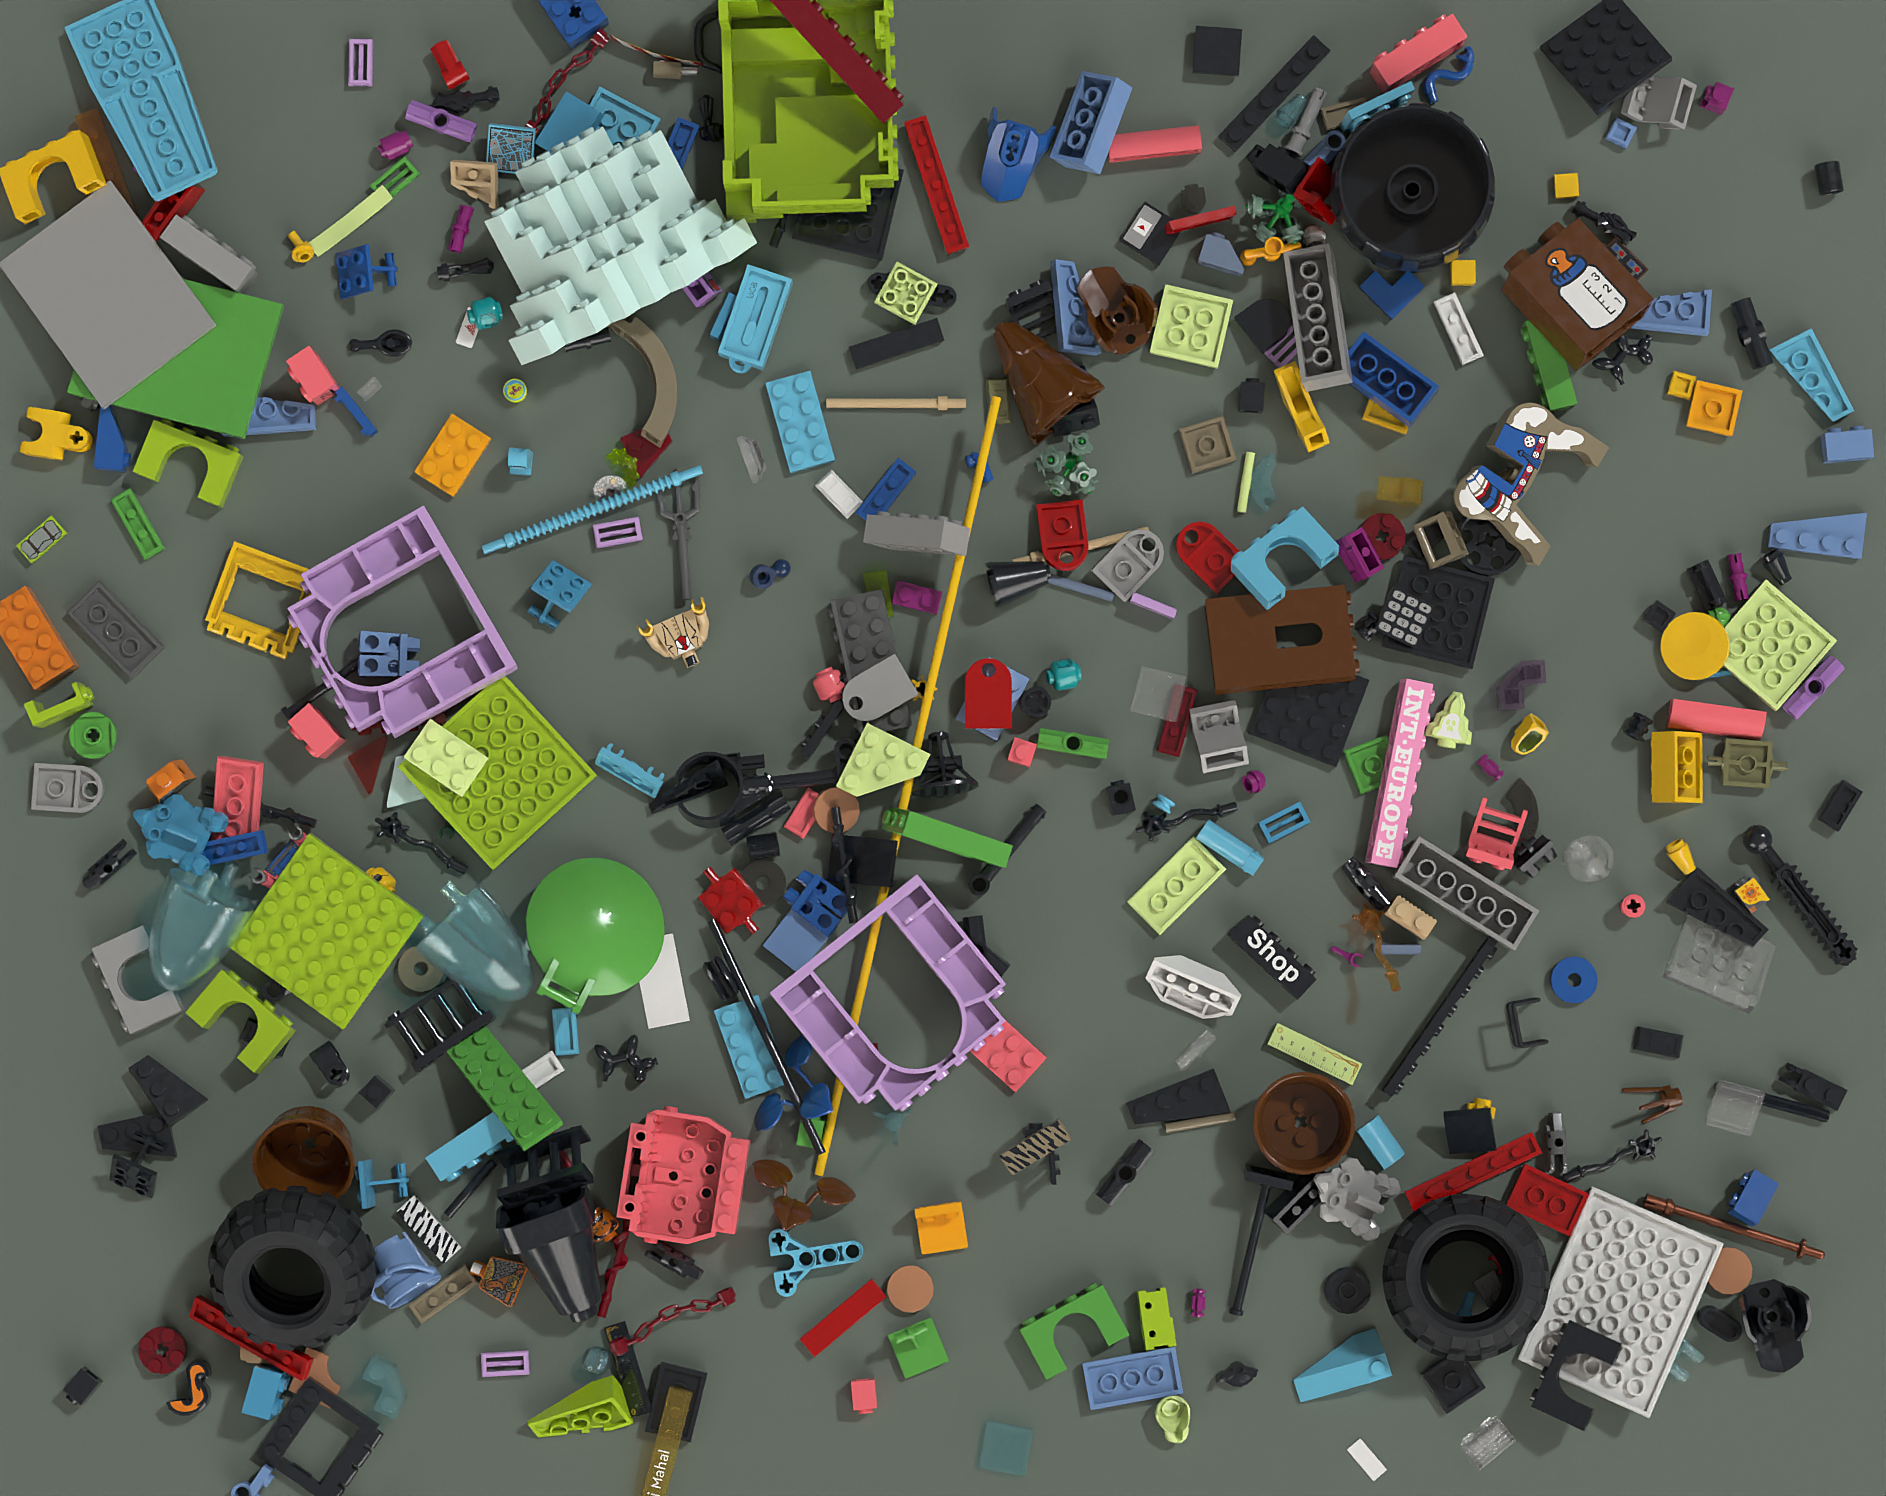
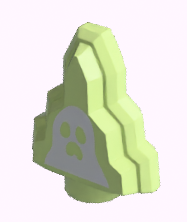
[1425,691,1472,749]

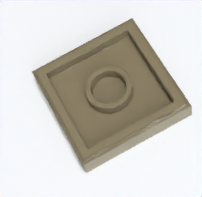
[1178,415,1237,474]

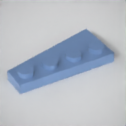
[222,397,317,437]
[1767,513,1867,560]

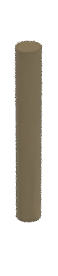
[1165,1112,1236,1133]

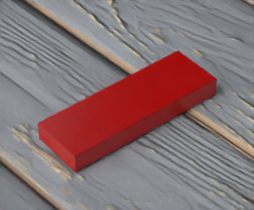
[1164,205,1237,235]

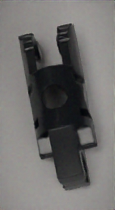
[82,839,137,890]
[1341,857,1392,911]
[645,1240,704,1280]

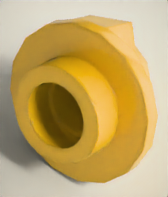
[287,230,314,262]

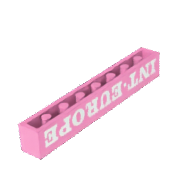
[1365,678,1435,868]

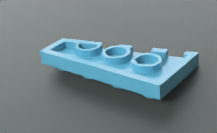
[1769,328,1854,422]

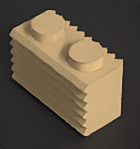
[1384,895,1437,940]

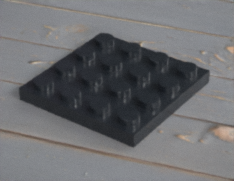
[1540,0,1672,116]
[792,168,904,261]
[1381,556,1495,670]
[1249,646,1370,767]

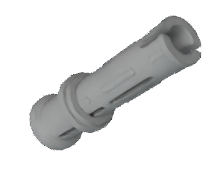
[1283,87,1327,158]

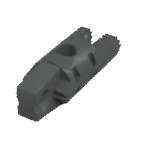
[1545,1113,1568,1174]

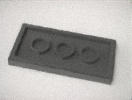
[66,581,165,680]

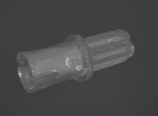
[1174,1030,1216,1072]

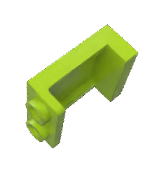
[24,682,94,728]

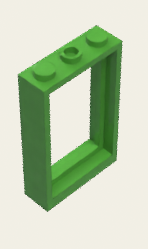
[882,806,1013,868]

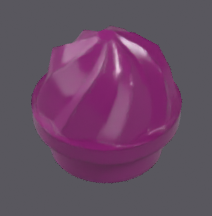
[1242,770,1266,793]

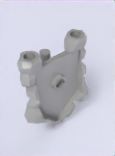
[1314,1157,1401,1241]

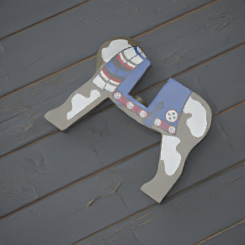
[1454,403,1609,566]

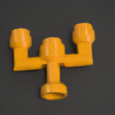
[1240,237,1302,266]

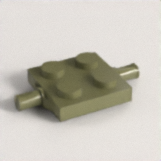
[1707,738,1788,789]

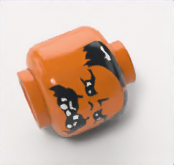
[592,1207,619,1242]

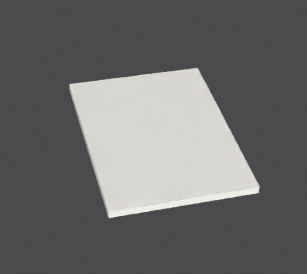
[1518,1186,1724,1418]

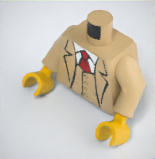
[637,597,709,668]

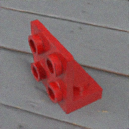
[1293,157,1335,225]

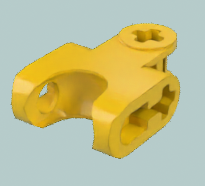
[19,407,93,461]

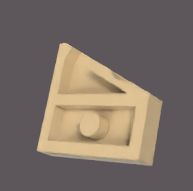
[450,160,499,209]

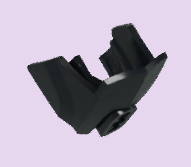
[1739,1279,1812,1373]

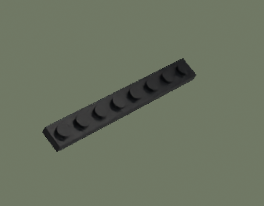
[1381,936,1498,1096]

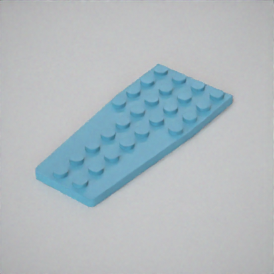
[64,0,218,201]

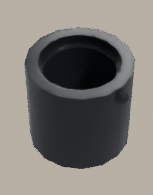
[1021,687,1051,719]

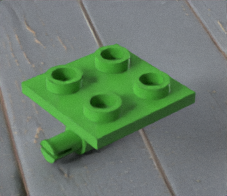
[888,1317,949,1379]

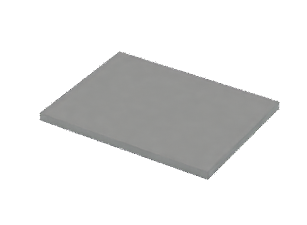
[0,180,217,409]

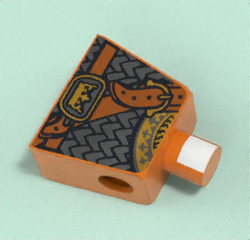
[145,759,196,804]
[470,1256,528,1307]

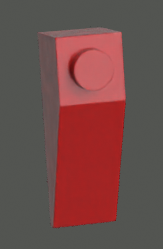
[142,183,205,242]

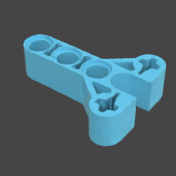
[768,1228,863,1297]

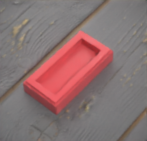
[784,787,819,839]

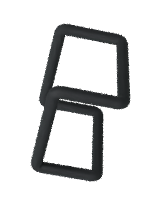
[1507,998,1549,1048]

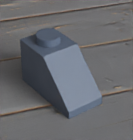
[1197,232,1244,277]

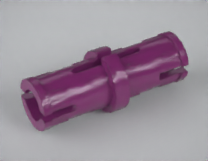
[447,205,474,254]
[1727,553,1750,601]

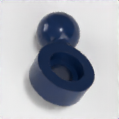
[749,559,791,589]

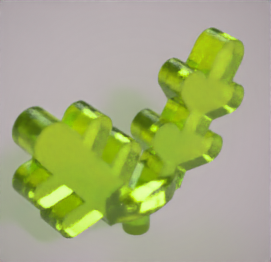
[606,448,640,490]

